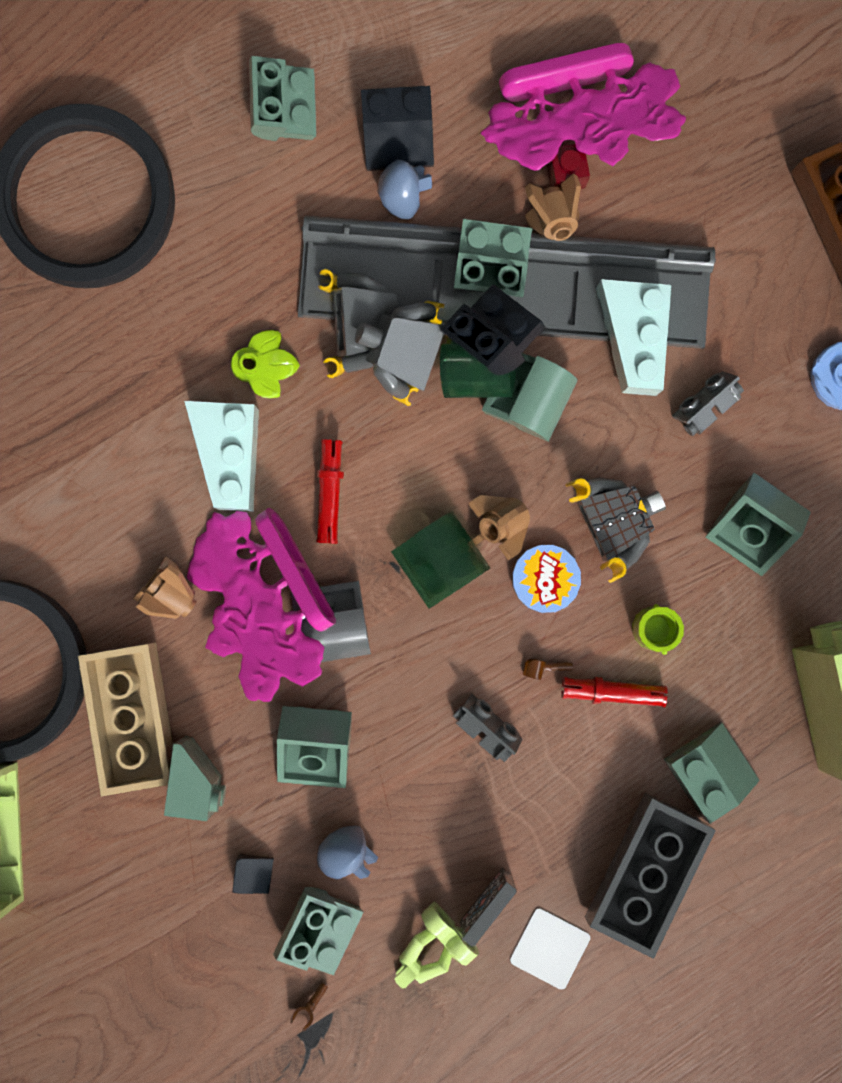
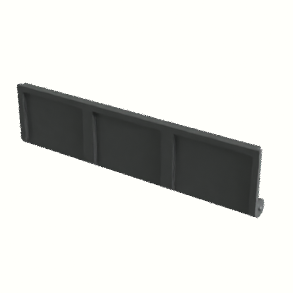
[298,215,716,349]

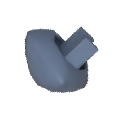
[377,160,432,220]
[317,826,379,879]

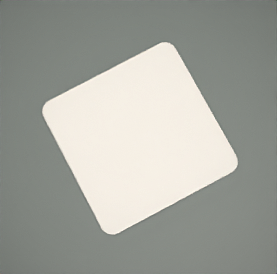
[510,909,590,989]

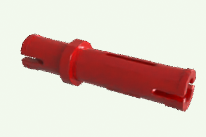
[316,439,344,544]
[561,677,668,708]

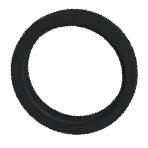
[0,104,175,289]
[0,580,87,763]

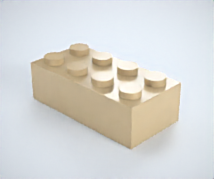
[78,642,173,797]

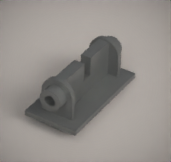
[672,371,744,437]
[453,693,523,762]

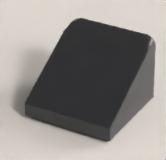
[232,854,274,894]

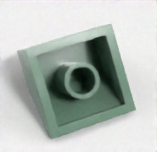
[706,473,811,576]
[277,706,352,788]
[664,722,760,824]
[164,736,226,821]

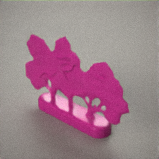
[481,43,686,171]
[186,508,336,702]

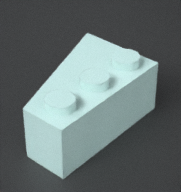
[596,279,671,396]
[184,401,259,512]

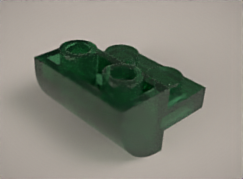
[440,337,516,398]
[391,511,491,609]

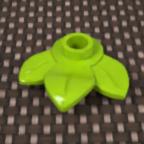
[231,330,300,398]

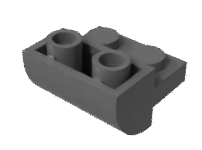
[291,581,371,662]

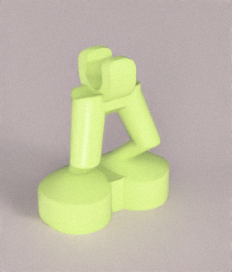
[395,902,479,988]

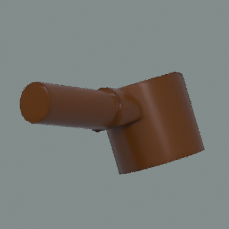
[523,658,573,680]
[290,982,328,1032]

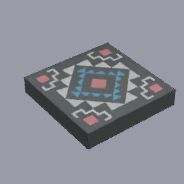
[460,867,517,947]

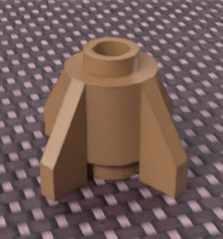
[525,174,581,241]
[468,495,530,560]
[133,556,196,619]

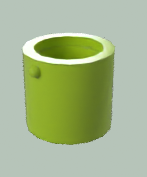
[632,604,684,655]

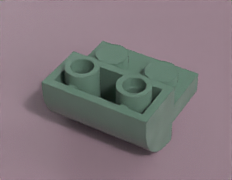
[249,56,316,141]
[454,219,532,298]
[482,353,578,442]
[273,887,364,975]

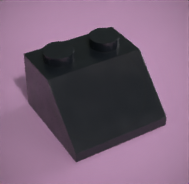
[361,85,434,171]

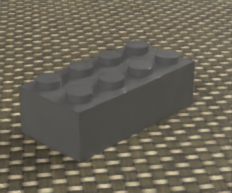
[585,792,716,959]

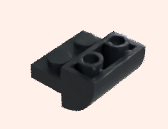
[440,284,545,375]

